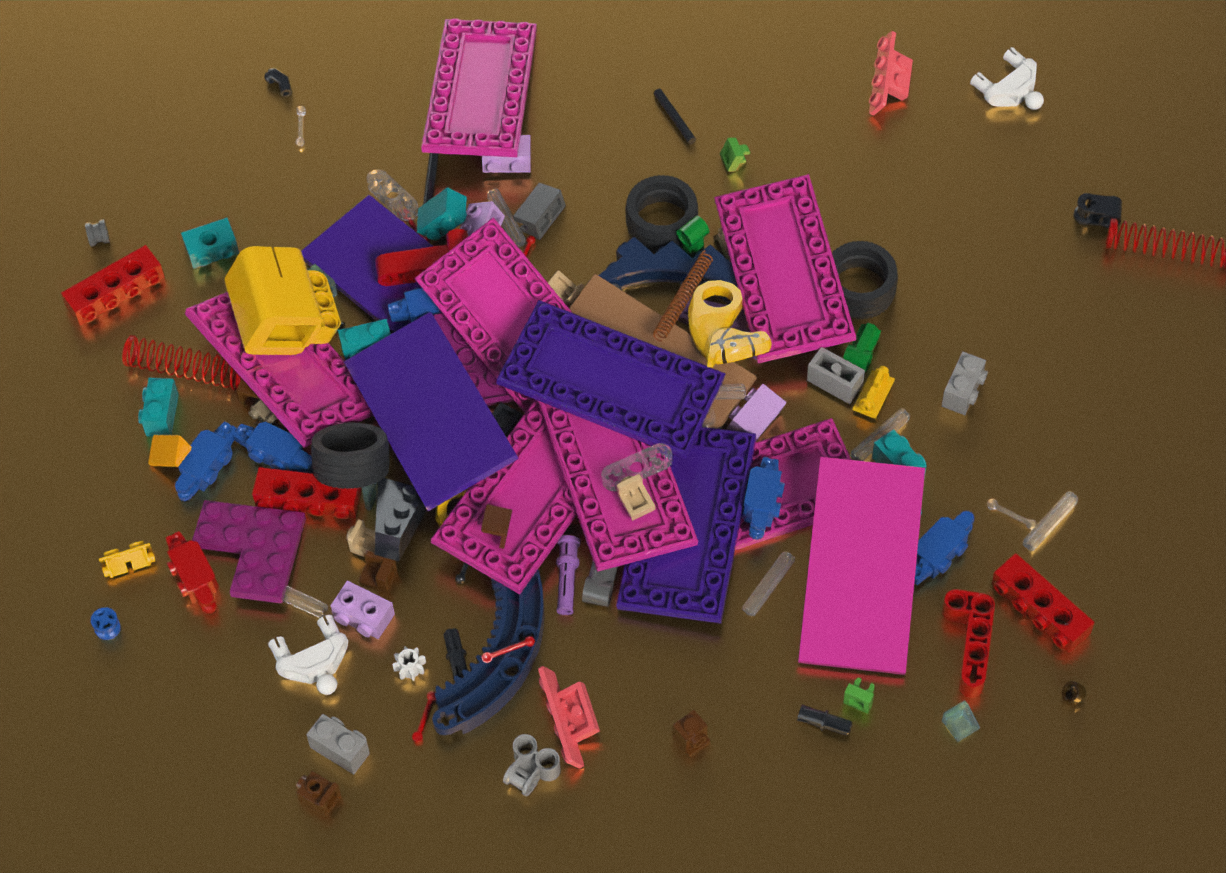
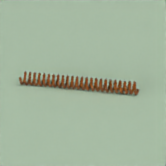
[653,250,713,342]

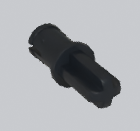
[443,628,468,680]
[797,704,852,735]

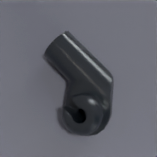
[264,68,292,97]

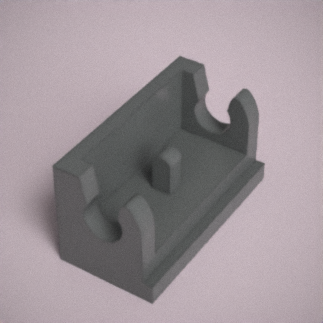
[513,183,566,240]

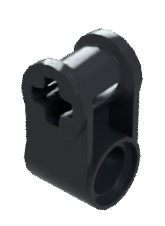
[1073,193,1122,228]

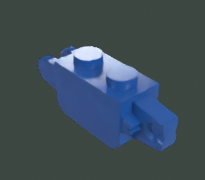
[388,288,442,323]
[175,422,237,501]
[233,422,314,474]
[741,457,785,540]
[914,511,975,585]

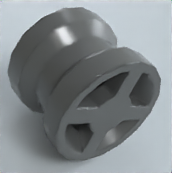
[85,219,110,247]

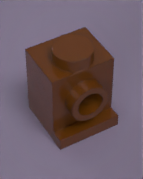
[672,710,711,758]
[296,771,341,817]

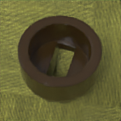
[1062,681,1086,704]

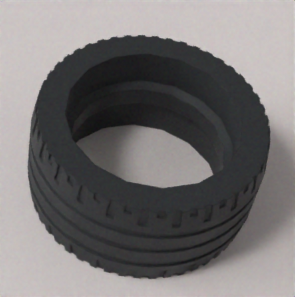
[625,175,698,252]
[832,241,898,320]
[311,422,390,489]

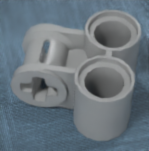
[503,734,561,797]

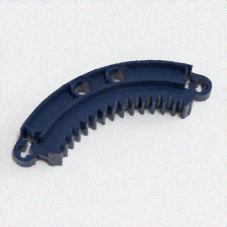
[432,570,545,735]

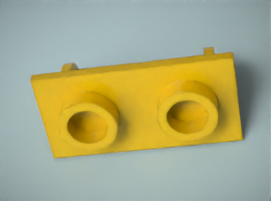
[852,366,895,419]
[99,541,156,578]

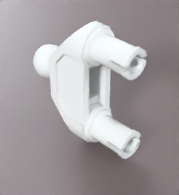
[970,47,1044,110]
[268,615,348,695]

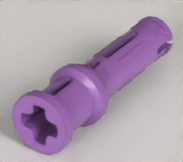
[556,535,581,615]

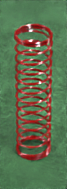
[1106,218,1226,270]
[122,335,241,391]

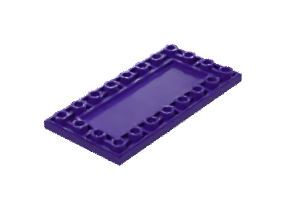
[301,195,433,334]
[496,300,726,460]
[344,312,519,511]
[616,427,757,623]

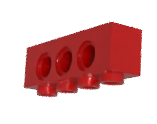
[61,245,165,326]
[252,467,362,519]
[991,553,1095,653]

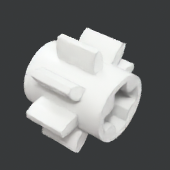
[392,646,426,681]

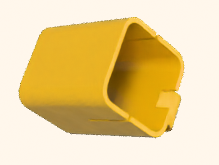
[224,246,341,355]

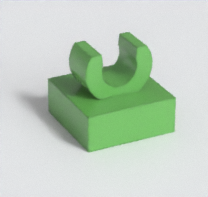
[720,138,751,172]
[843,677,875,714]

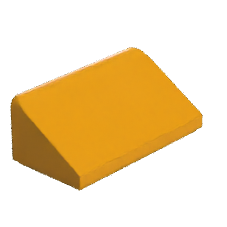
[148,435,192,467]

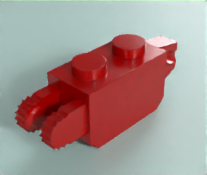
[166,531,219,615]

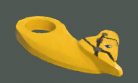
[688,280,772,368]

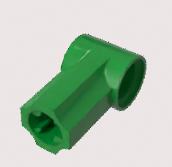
[677,216,710,258]
[843,322,881,373]

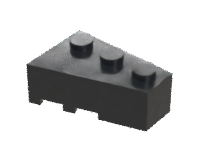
[375,478,426,561]

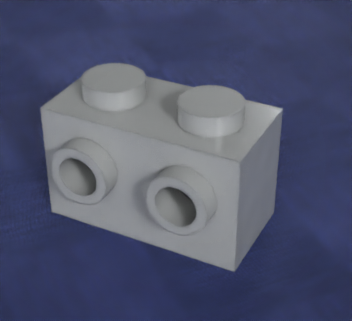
[807,347,865,404]
[942,351,988,415]
[306,714,370,775]

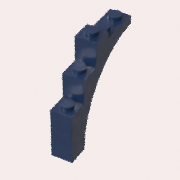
[586,237,738,305]

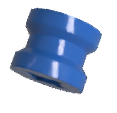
[91,607,121,640]

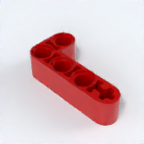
[375,229,469,286]
[942,589,995,698]

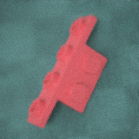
[869,31,913,116]
[538,666,600,769]

